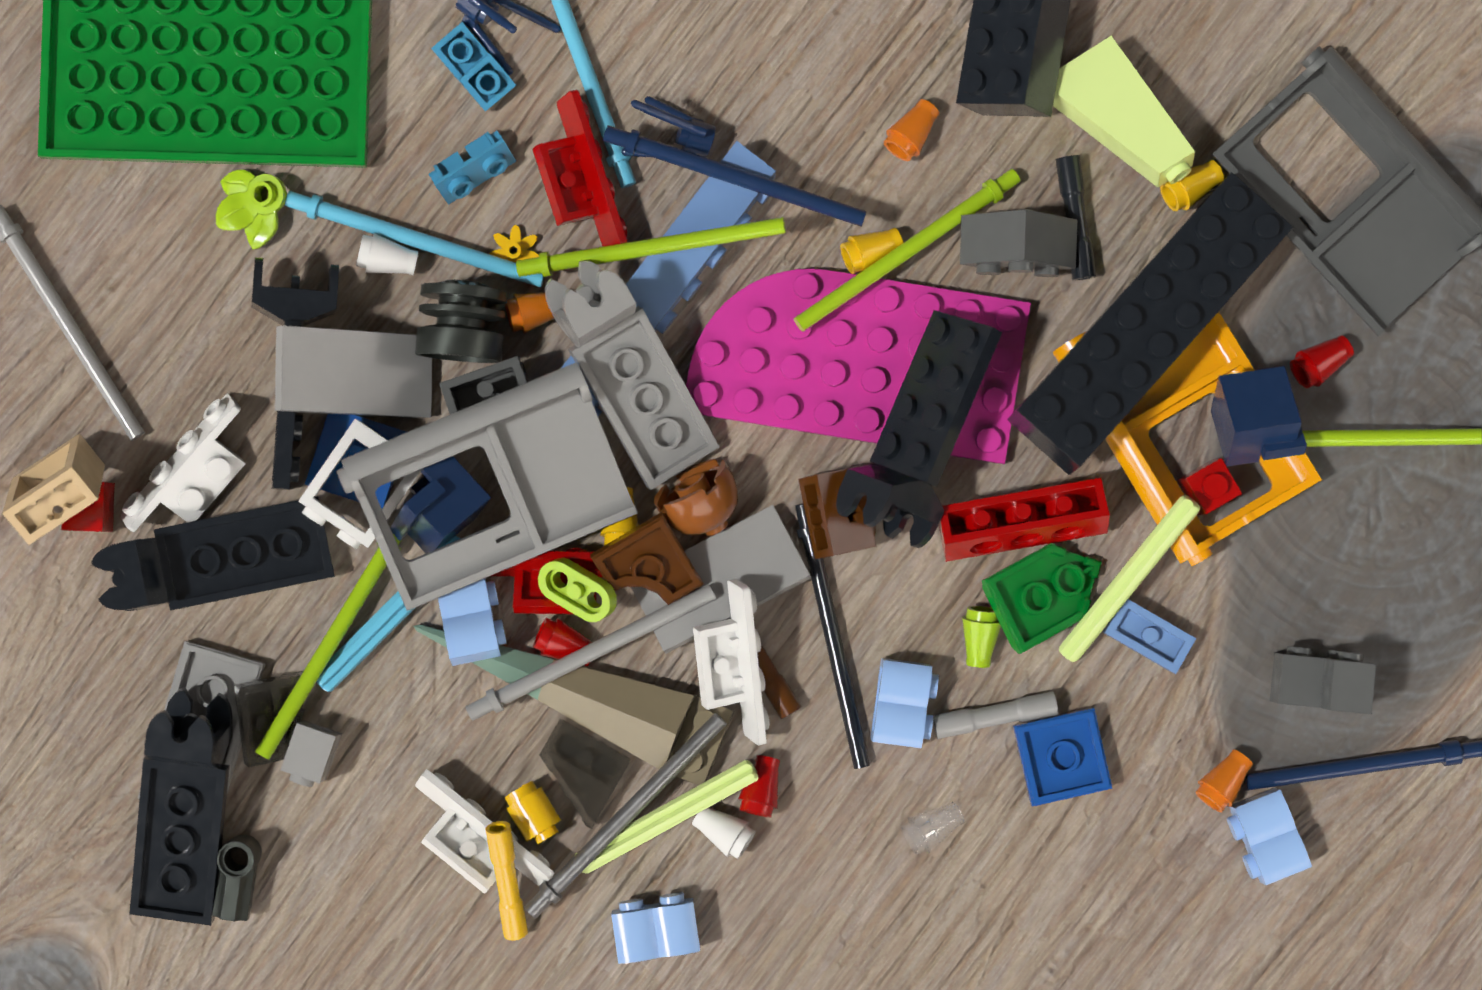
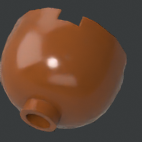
[654,459,738,536]

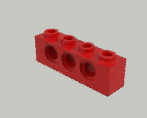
[939,478,1110,562]

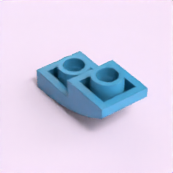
[431,22,516,112]

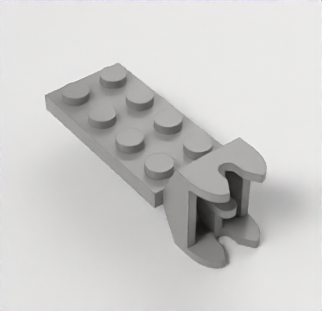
[545,260,720,490]

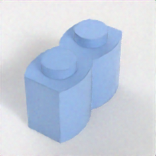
[438,578,507,666]
[870,658,939,748]
[1227,788,1312,885]
[611,892,700,964]

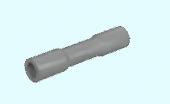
[933,691,1058,739]

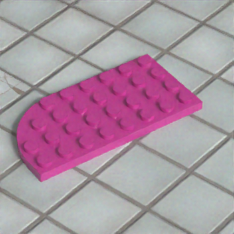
[686,269,1031,465]

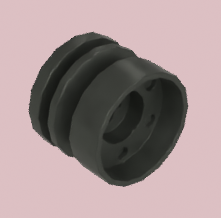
[415,280,508,363]

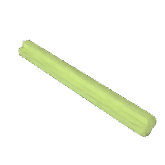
[1059,495,1200,662]
[574,760,758,874]

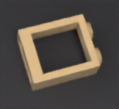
[2,433,105,545]

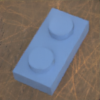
[1102,599,1196,674]

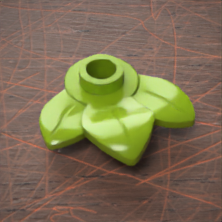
[215,170,287,250]

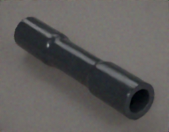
[1055,155,1097,281]

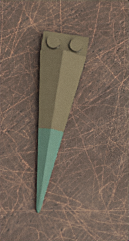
[414,625,735,785]

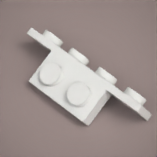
[121,393,245,532]
[693,579,769,746]
[415,770,554,894]

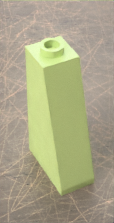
[1053,36,1195,187]

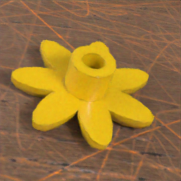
[489,225,539,276]

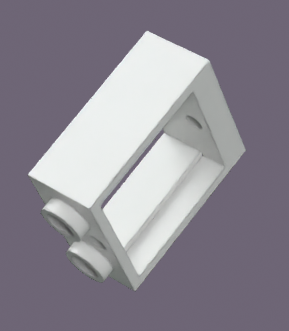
[298,419,422,549]

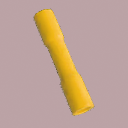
[485,821,528,941]

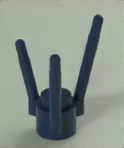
[456,0,561,75]
[621,96,716,157]

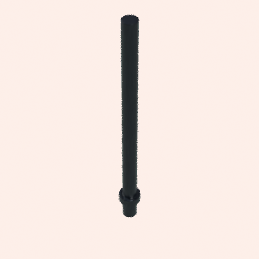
[795,504,870,769]

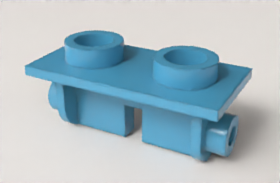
[429,130,516,205]

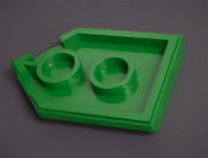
[982,543,1102,654]

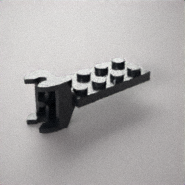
[251,258,339,490]
[836,310,1002,548]
[91,496,335,611]
[129,688,232,926]

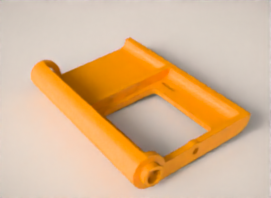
[1052,312,1322,566]

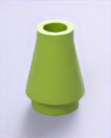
[962,606,1001,668]

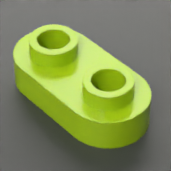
[538,558,617,622]

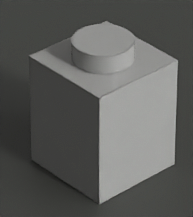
[280,720,342,787]

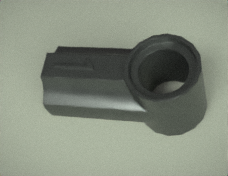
[212,835,262,922]

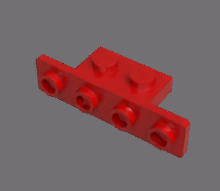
[532,89,628,247]
[491,548,603,614]

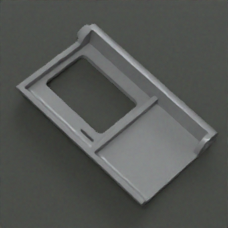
[337,362,638,611]

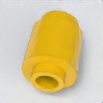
[505,780,561,845]

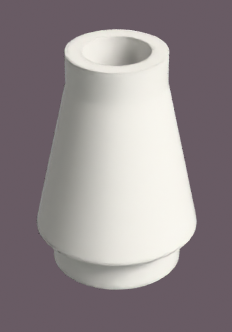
[356,233,419,275]
[692,807,756,859]

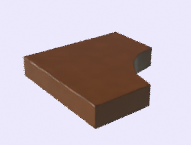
[590,512,703,605]

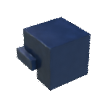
[1211,366,1307,467]
[390,456,491,553]

